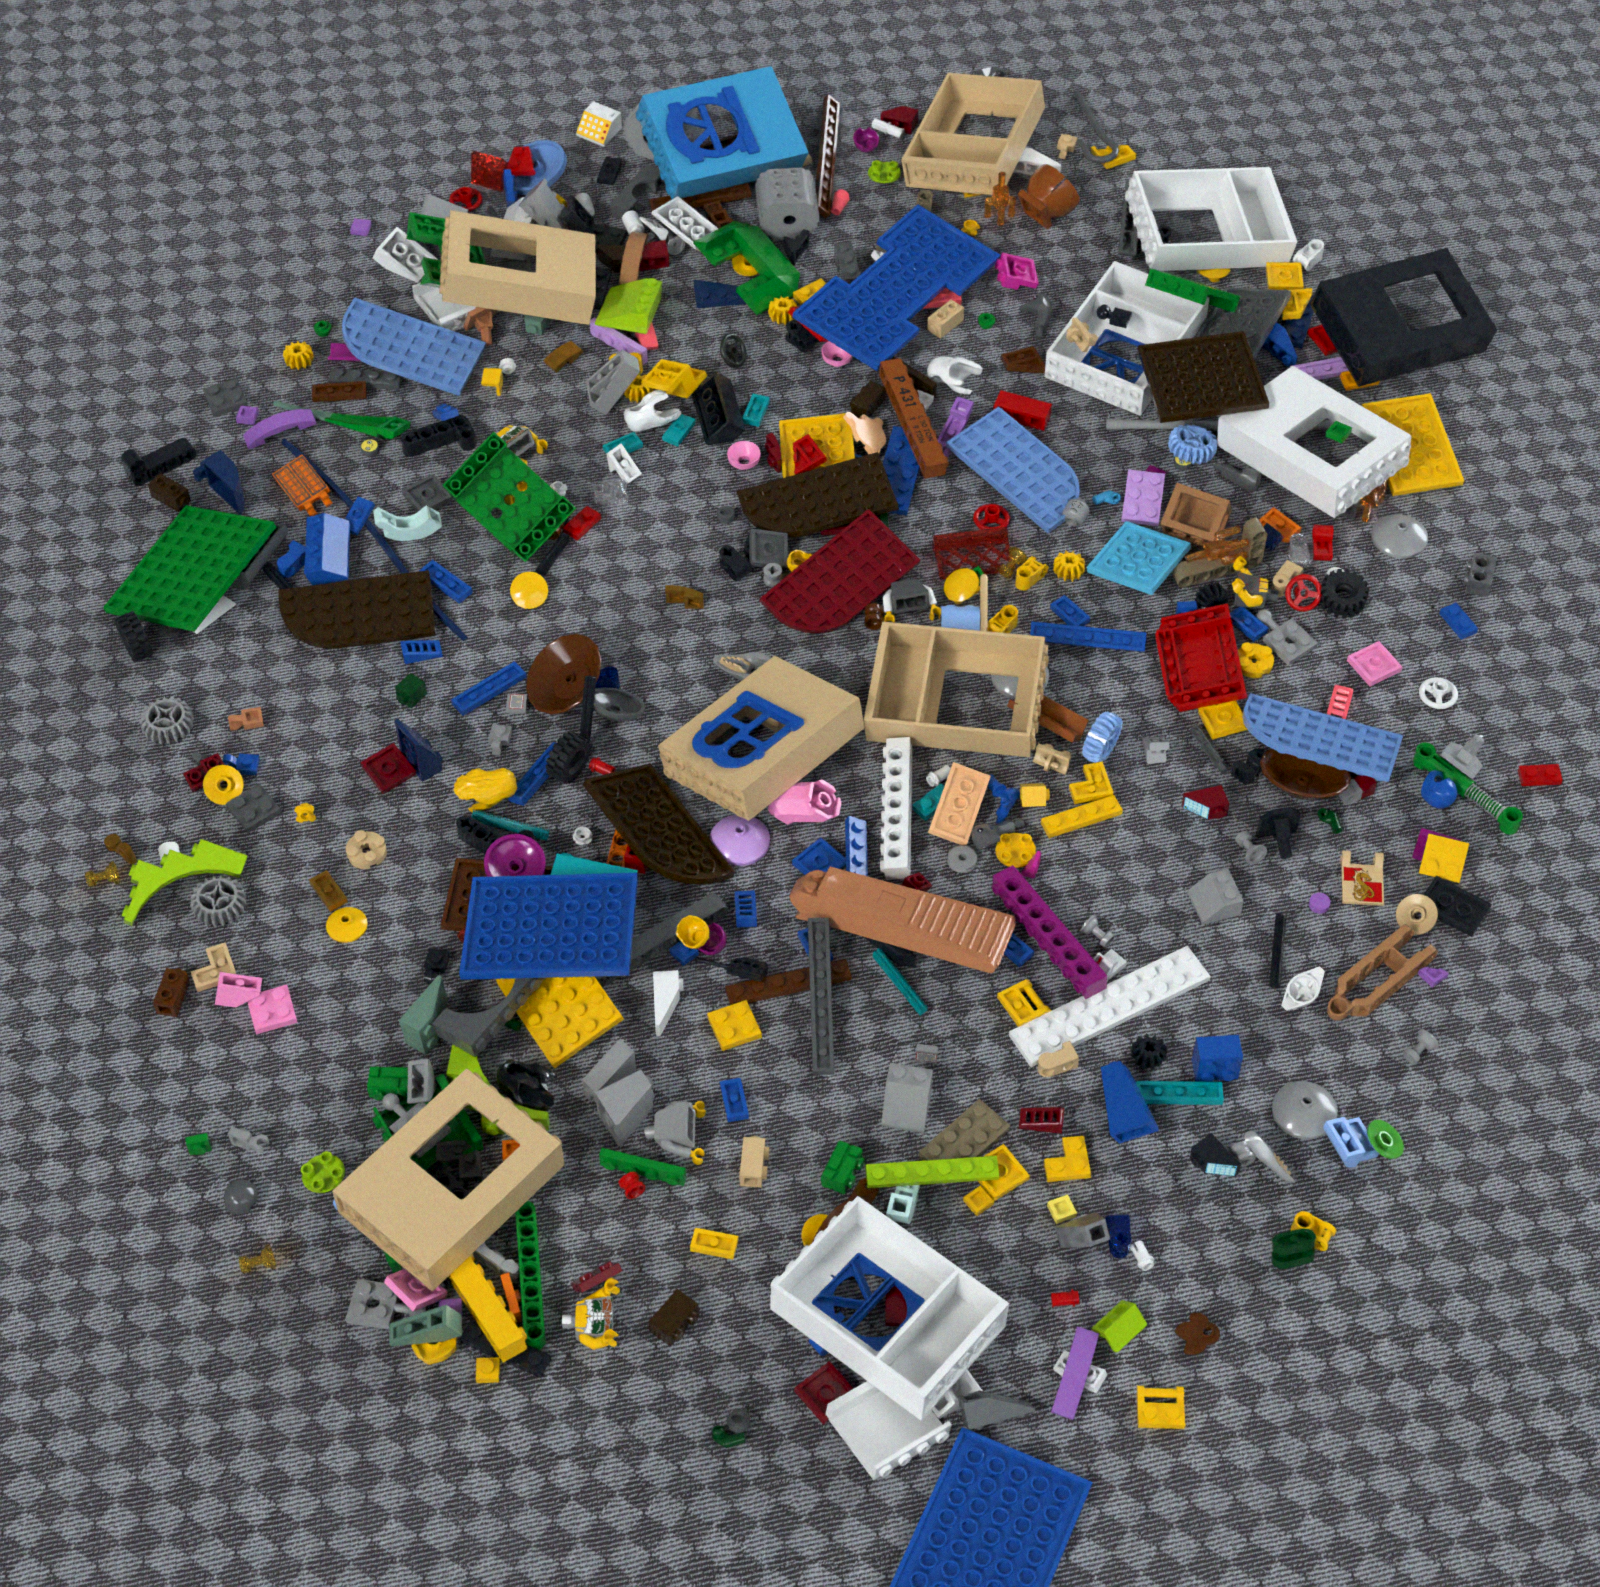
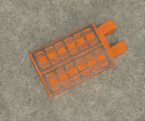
[272,455,333,517]

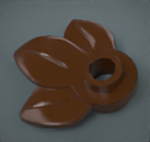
[1174,1313,1220,1355]

